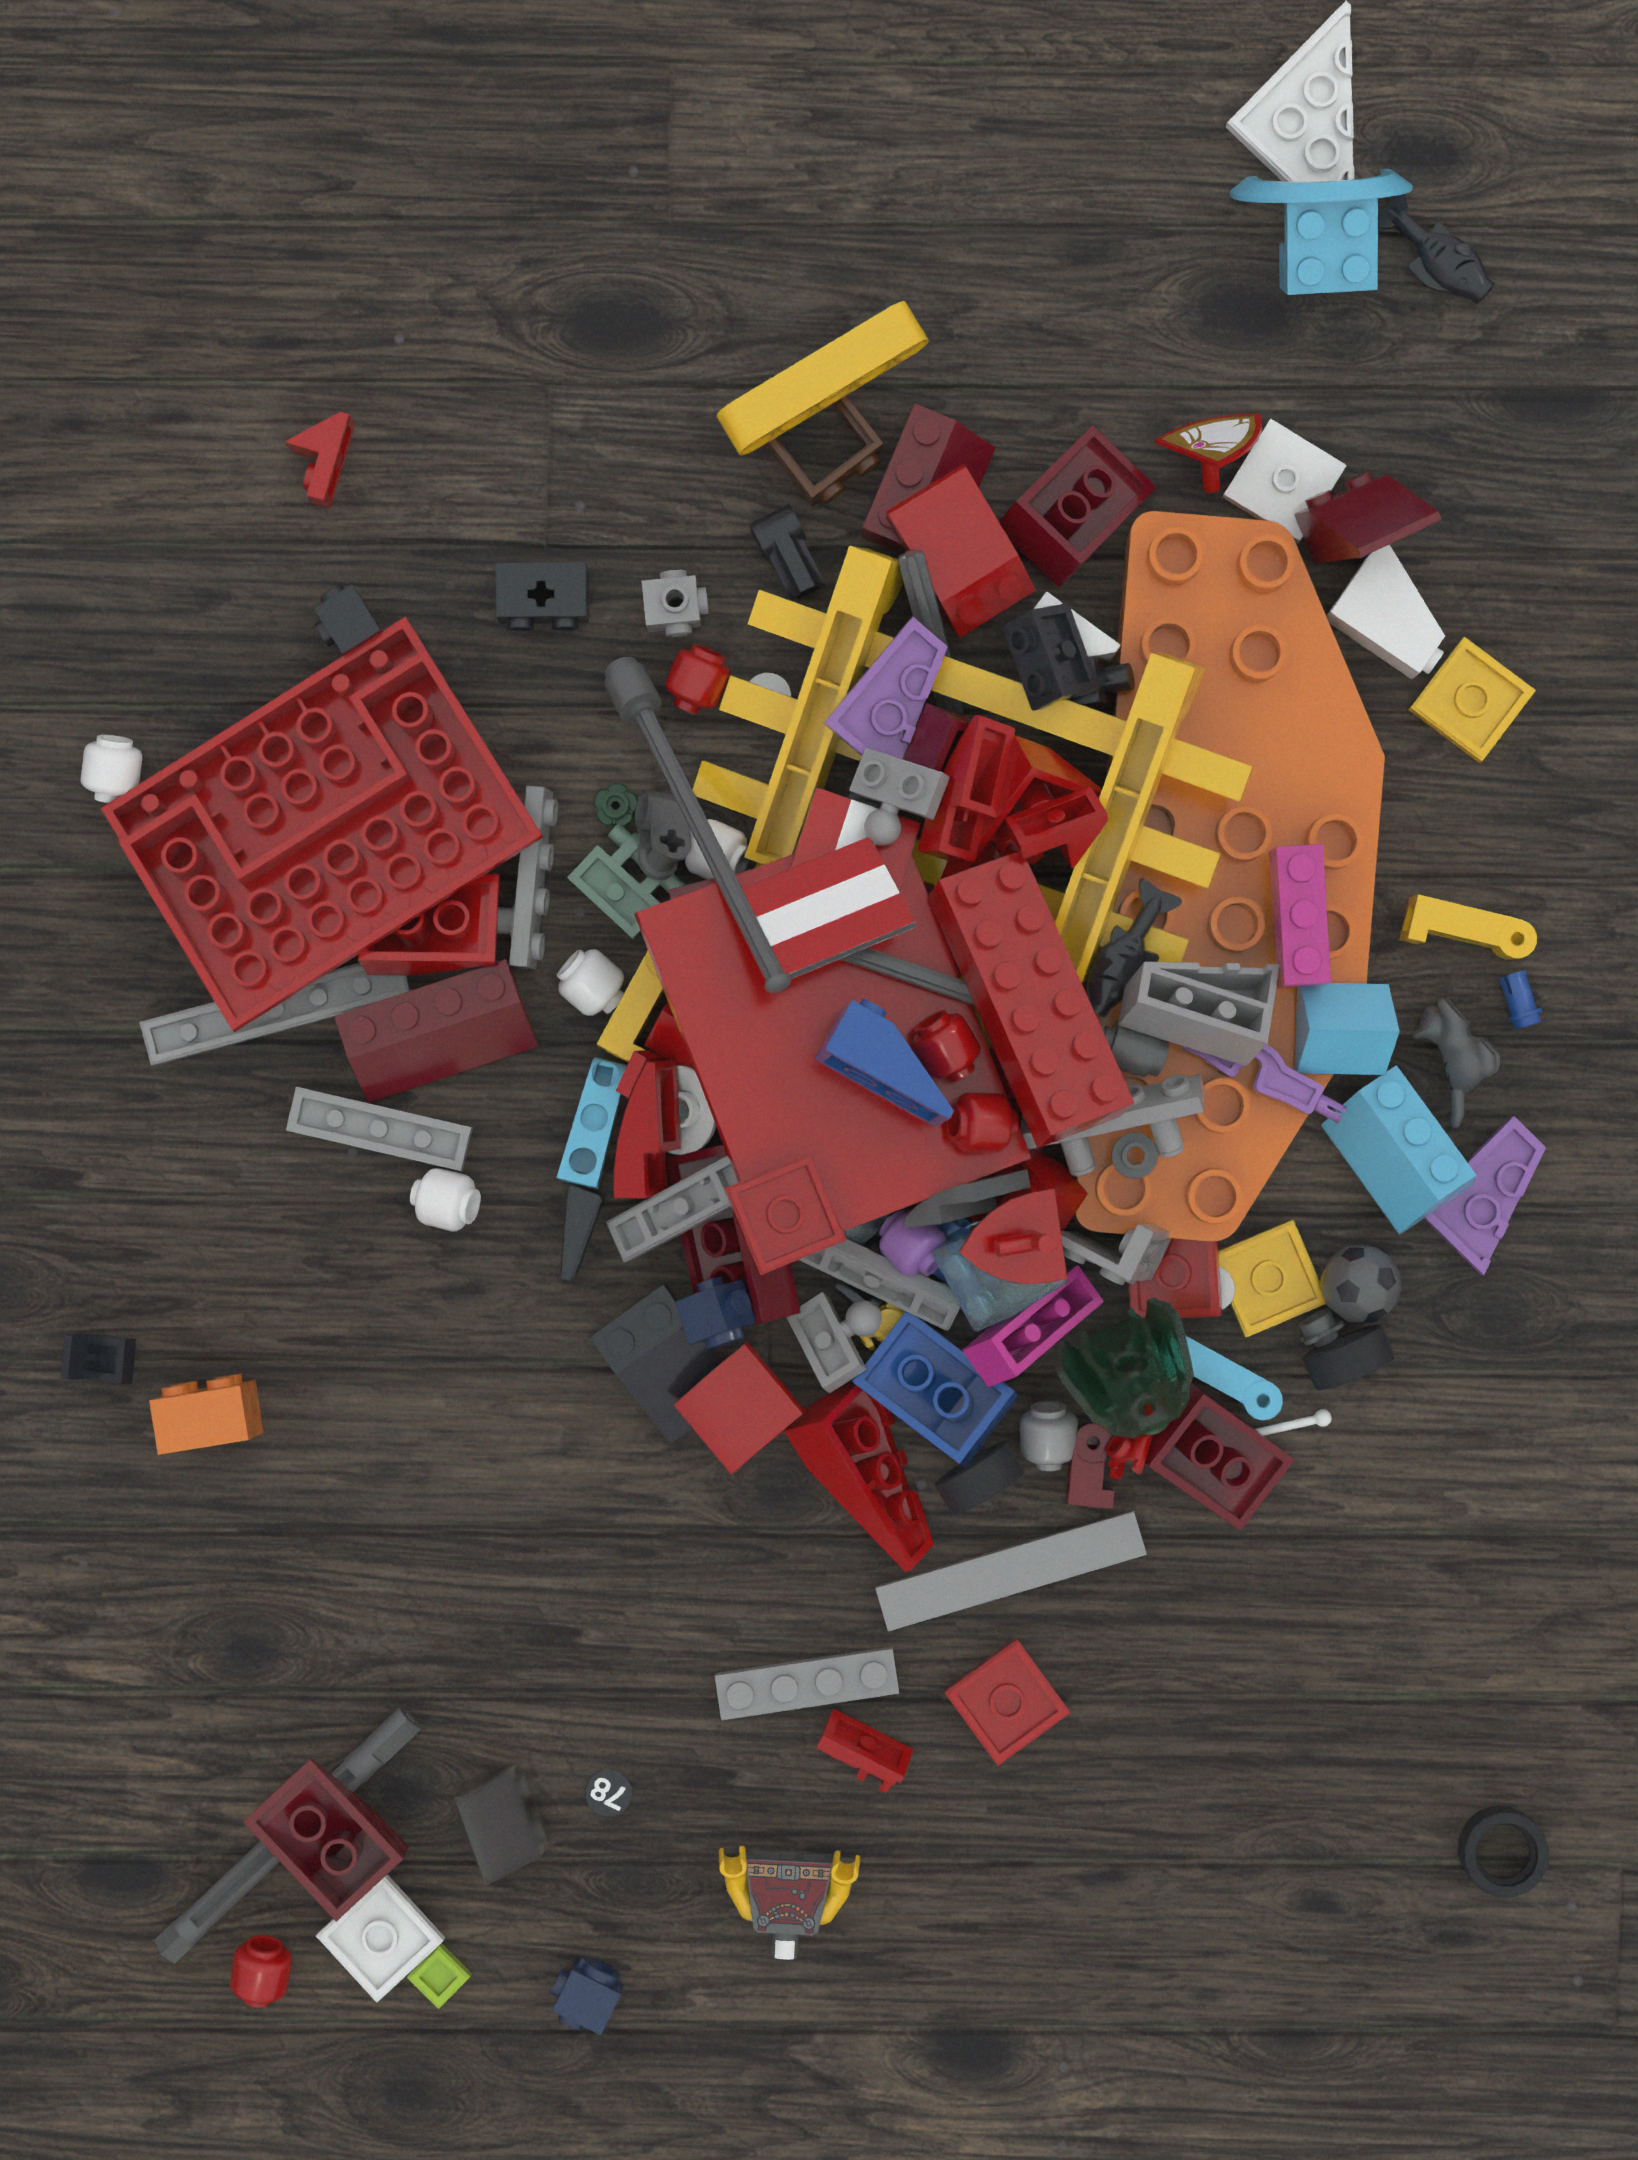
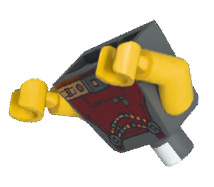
[719,1846,860,1960]

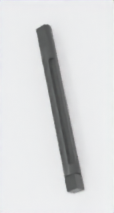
[154,1707,421,1964]

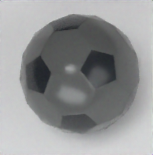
[1321,1244,1402,1325]

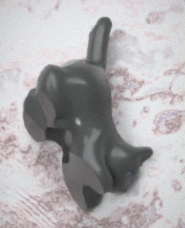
[1412,997,1501,1129]

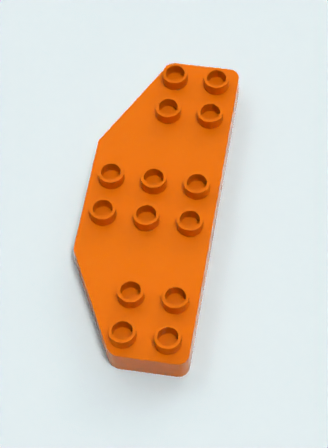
[1073,511,1385,1241]

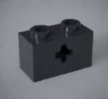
[496,562,589,631]

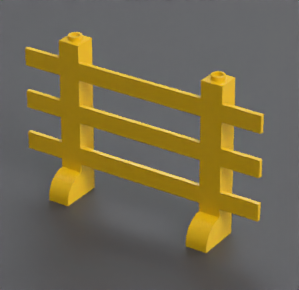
[692,546,1253,983]

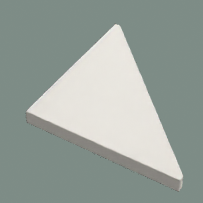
[1226,1,1354,182]

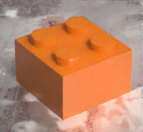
[149,1374,264,1455]

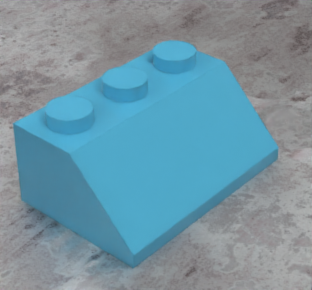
[1321,1065,1477,1235]

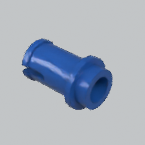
[1498,970,1543,1030]

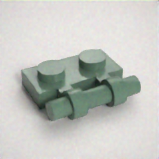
[567,824,685,940]

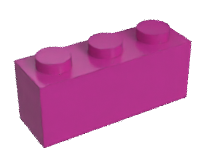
[1269,844,1331,988]
[962,1265,1104,1387]

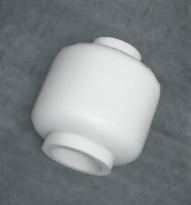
[81,735,142,803]
[685,819,750,880]
[557,950,624,1016]
[410,1168,481,1232]

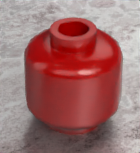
[665,644,730,714]
[912,1010,981,1082]
[946,1092,1019,1153]
[230,1935,292,2008]

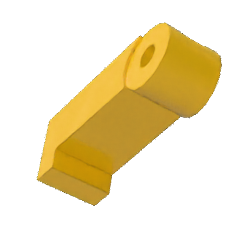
[1399,894,1537,960]
[597,951,664,1063]

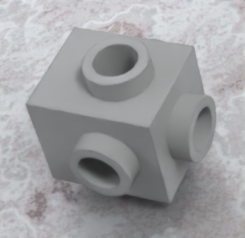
[641,570,709,637]

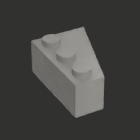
[1118,962,1280,1066]

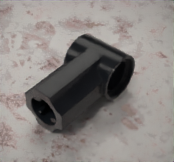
[749,504,825,601]

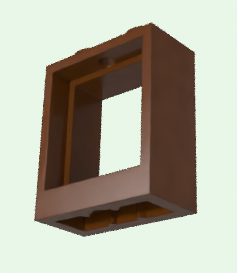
[765,396,883,507]

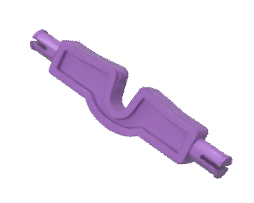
[1179,1044,1347,1124]

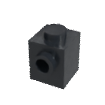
[314,584,383,655]

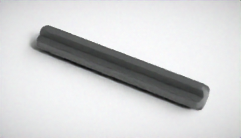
[898,549,965,714]

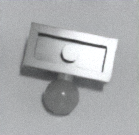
[849,747,950,846]
[786,1292,882,1393]

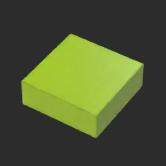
[407,1943,472,2009]

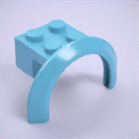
[1229,169,1413,295]

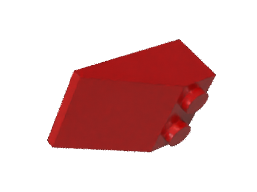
[886,464,1036,638]
[358,874,500,976]

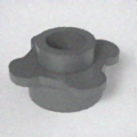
[1298,1308,1345,1347]

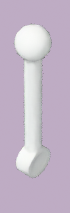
[1256,1409,1332,1436]

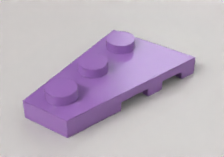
[823,617,948,759]
[1424,1116,1546,1275]

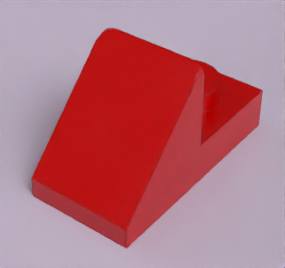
[285,412,355,509]
[1005,786,1109,868]

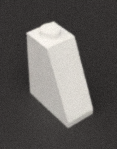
[1326,544,1445,679]

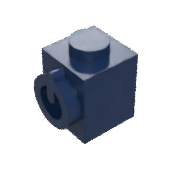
[675,1277,756,1350]
[550,1956,624,2035]

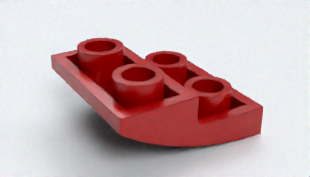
[674,1342,806,1475]

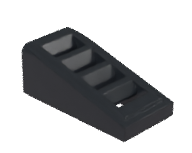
[560,1184,605,1281]

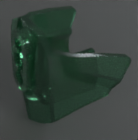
[1052,1297,1194,1438]

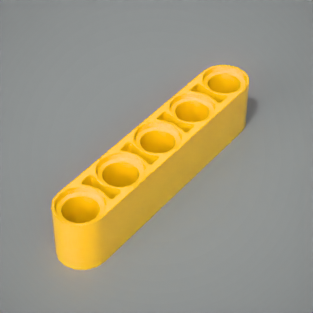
[716,301,929,456]

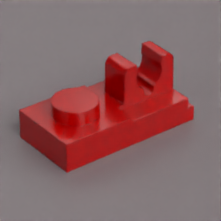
[816,1708,914,1792]

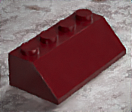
[334,959,539,1103]
[666,1145,801,1325]

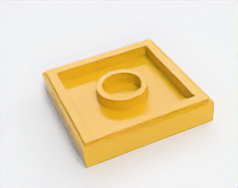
[1408,637,1536,763]
[1218,1220,1326,1338]

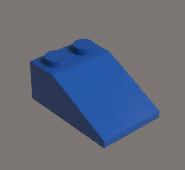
[814,999,954,1127]
[852,1311,1019,1468]

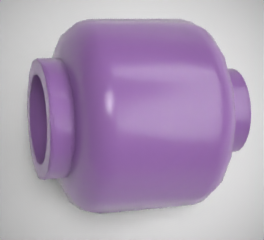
[879,1209,946,1276]

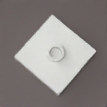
[1222,419,1347,544]
[316,1874,445,2002]

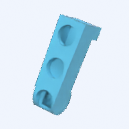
[556,1057,627,1190]
[1151,1329,1283,1420]

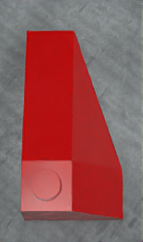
[940,735,1102,879]
[784,1379,934,1572]

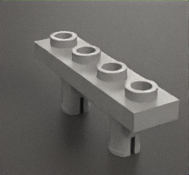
[497,786,558,970]
[1020,1074,1205,1176]

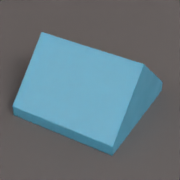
[1294,983,1400,1075]

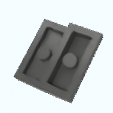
[904,1169,1030,1227]

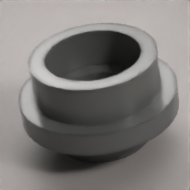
[1111,1133,1158,1179]

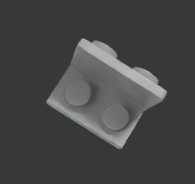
[1061,1224,1172,1285]

